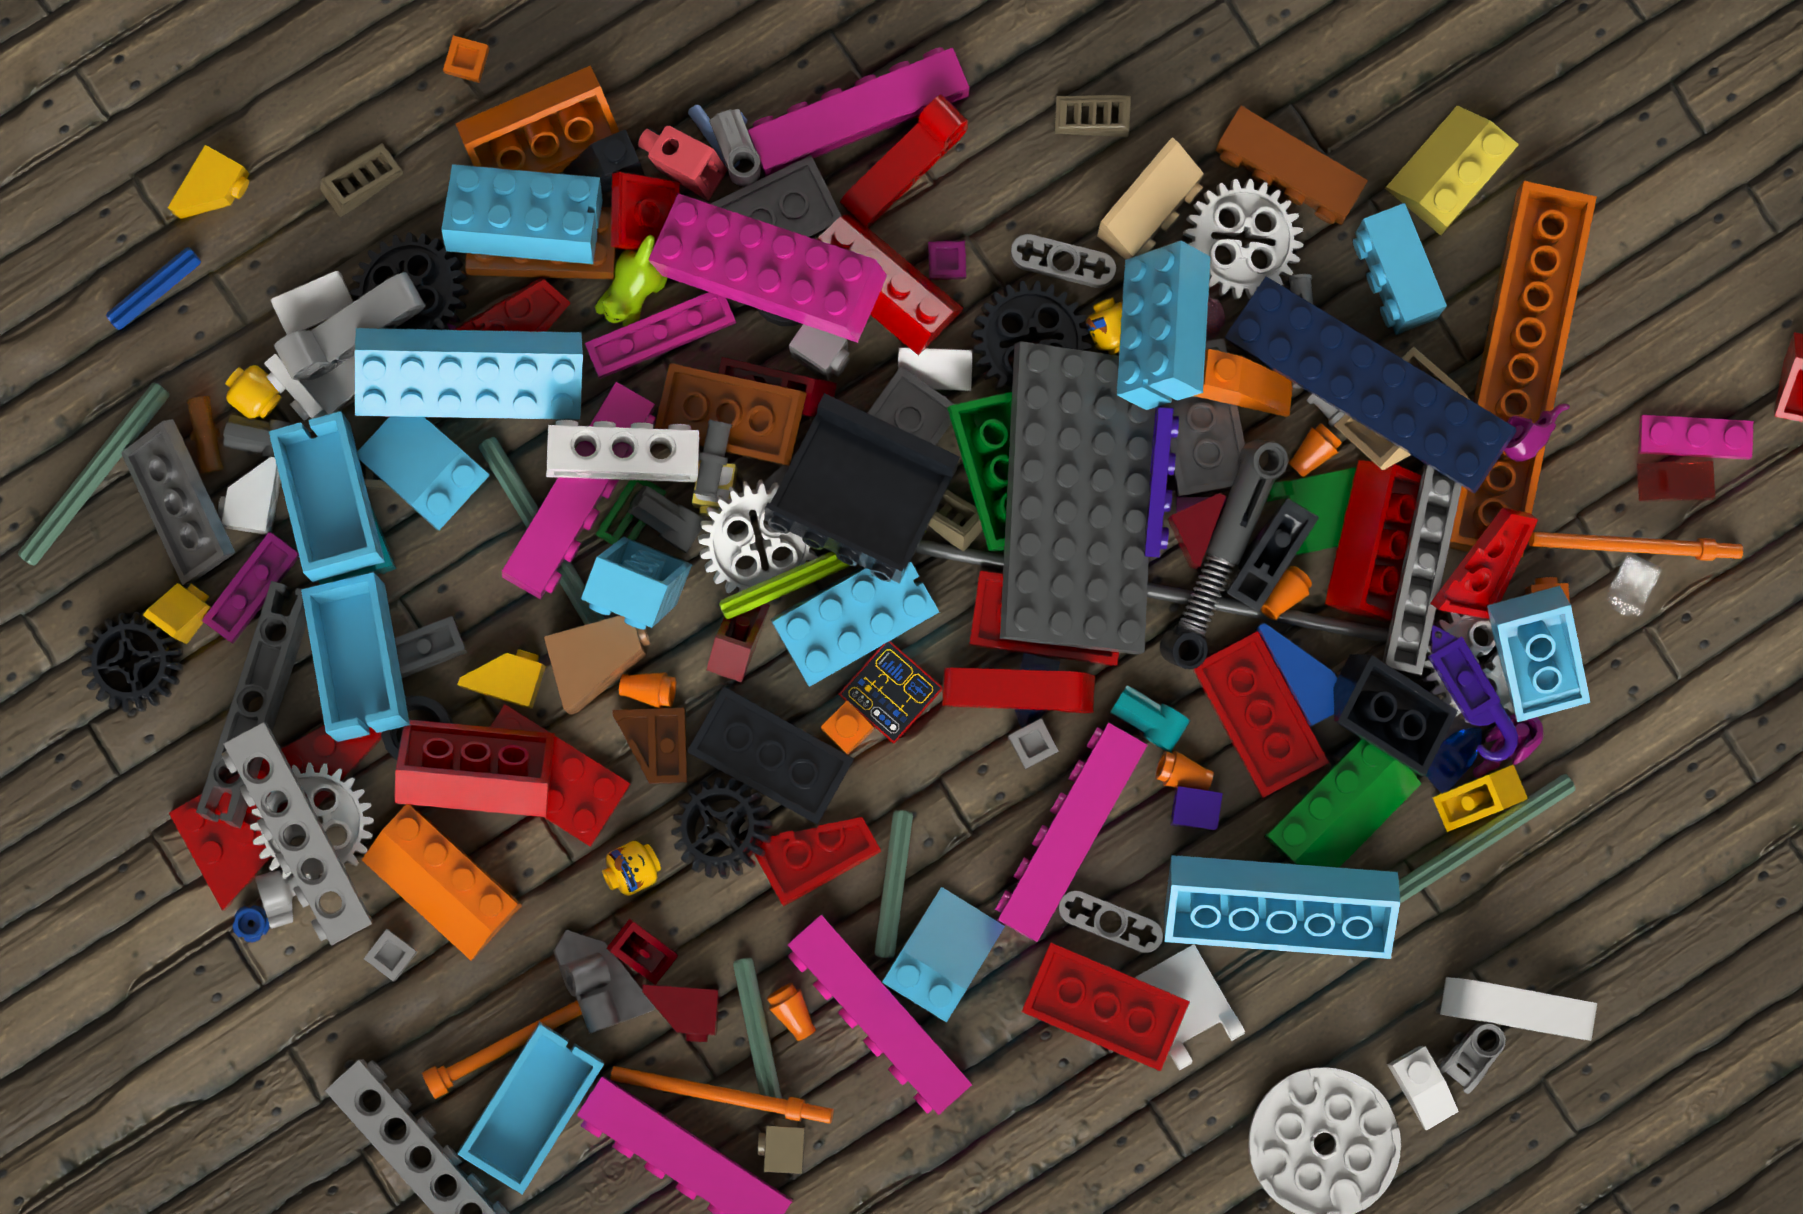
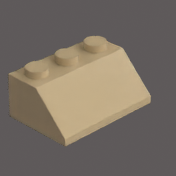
[1097,137,1204,260]

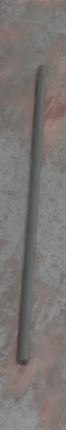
[915,539,1389,643]

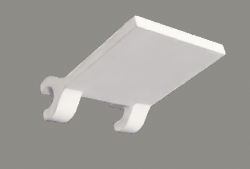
[1135,944,1245,1071]

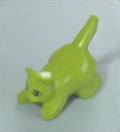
[595,235,667,327]

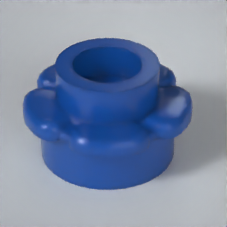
[233,905,270,942]

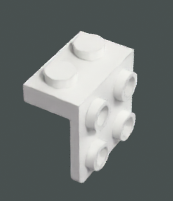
[264,354,355,421]

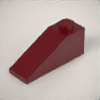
[718,357,837,417]

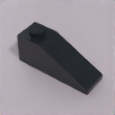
[1225,497,1319,612]

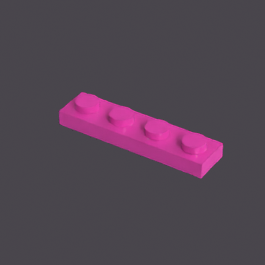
[585,292,736,379]

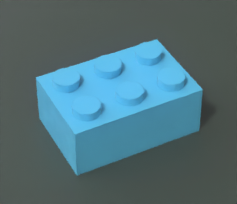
[1353,203,1447,335]

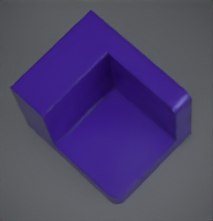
[1170,786,1223,830]

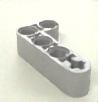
[274,272,425,380]

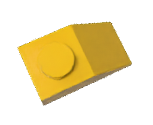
[168,145,249,219]
[143,583,211,644]
[457,649,546,709]
[1432,764,1528,832]

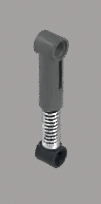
[1160,439,1288,670]

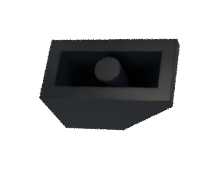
[563,129,645,194]

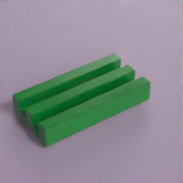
[595,480,667,545]

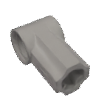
[709,109,761,187]

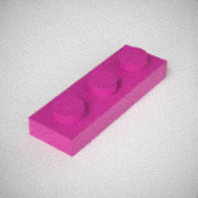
[1638,415,1754,460]

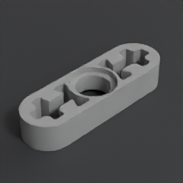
[1011,234,1116,288]
[1058,891,1163,953]

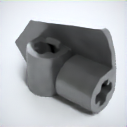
[553,930,655,1034]

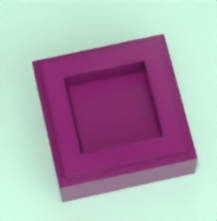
[928,240,966,280]

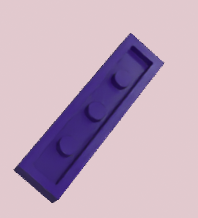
[1144,406,1179,558]

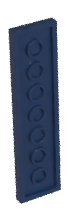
[1225,276,1517,494]

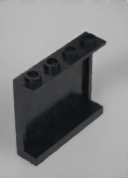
[764,393,960,583]

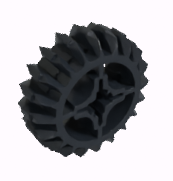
[81,612,183,713]
[671,777,773,879]

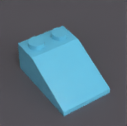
[357,416,490,530]
[1487,586,1590,722]
[882,887,1005,1022]

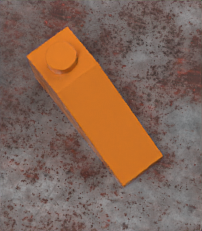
[1194,349,1293,417]

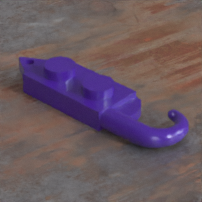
[1427,625,1518,762]

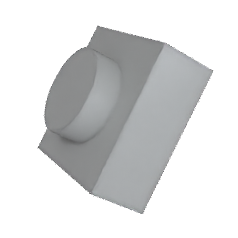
[1008,719,1059,769]
[364,929,418,982]

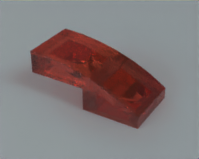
[1637,461,1716,502]

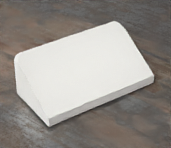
[271,271,353,335]
[898,348,973,391]

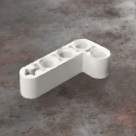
[1440,977,1597,1041]

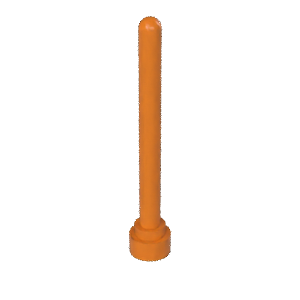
[422,1000,582,1099]

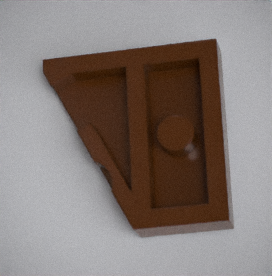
[613,708,688,784]

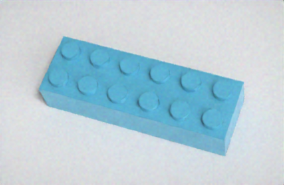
[355,328,583,419]
[1164,855,1400,959]

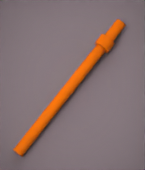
[1529,532,1743,561]
[611,1066,834,1124]

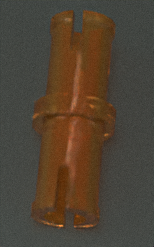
[186,396,224,473]

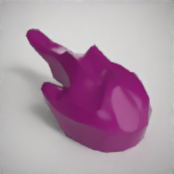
[1504,403,1570,462]
[1472,713,1544,778]

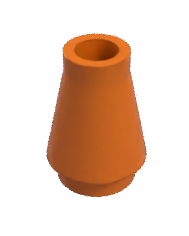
[1288,423,1342,478]
[1260,566,1312,620]
[619,672,676,708]
[1155,750,1214,791]
[767,983,816,1041]

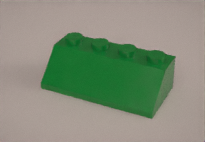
[947,392,1012,551]
[1264,738,1422,868]

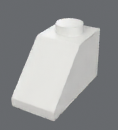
[218,457,281,535]
[1387,1046,1459,1130]

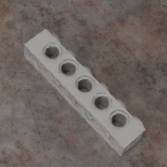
[1382,463,1462,678]
[221,722,373,946]
[325,1059,510,1214]

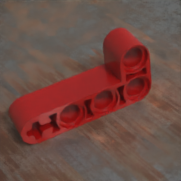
[840,94,968,228]
[942,668,1095,713]

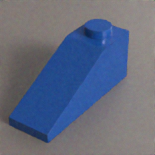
[1255,623,1338,727]

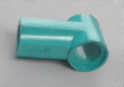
[1110,685,1190,753]

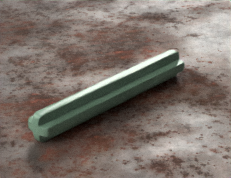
[875,810,913,958]
[733,958,782,1099]

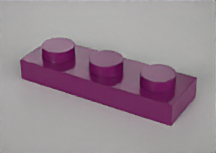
[201,531,299,644]

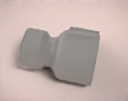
[255,870,311,929]

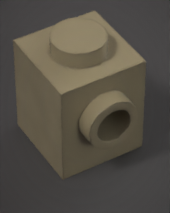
[758,1118,805,1174]

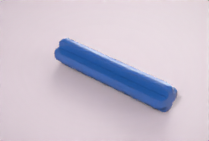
[106,247,201,330]

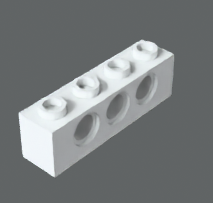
[546,420,699,482]

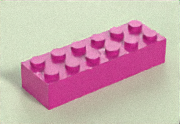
[648,193,887,343]

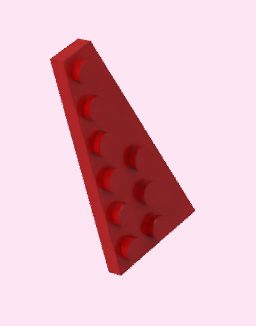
[169,725,382,911]

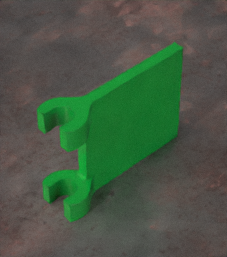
[1266,467,1357,557]

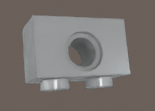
[789,324,850,381]

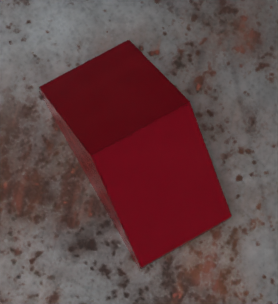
[1167,493,1226,569]
[606,919,679,985]

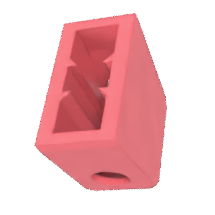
[638,125,728,201]

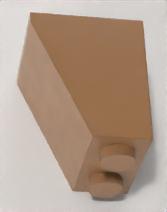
[544,615,651,715]

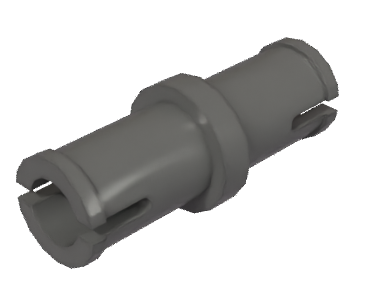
[694,420,732,498]

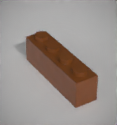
[1215,106,1368,225]

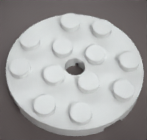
[1248,1067,1401,1214]

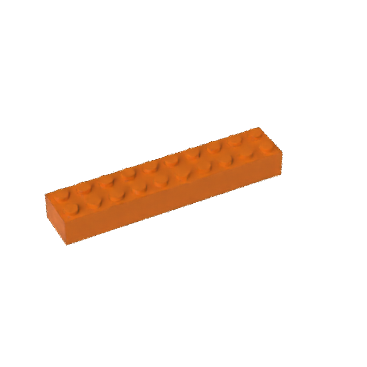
[1449,181,1597,558]

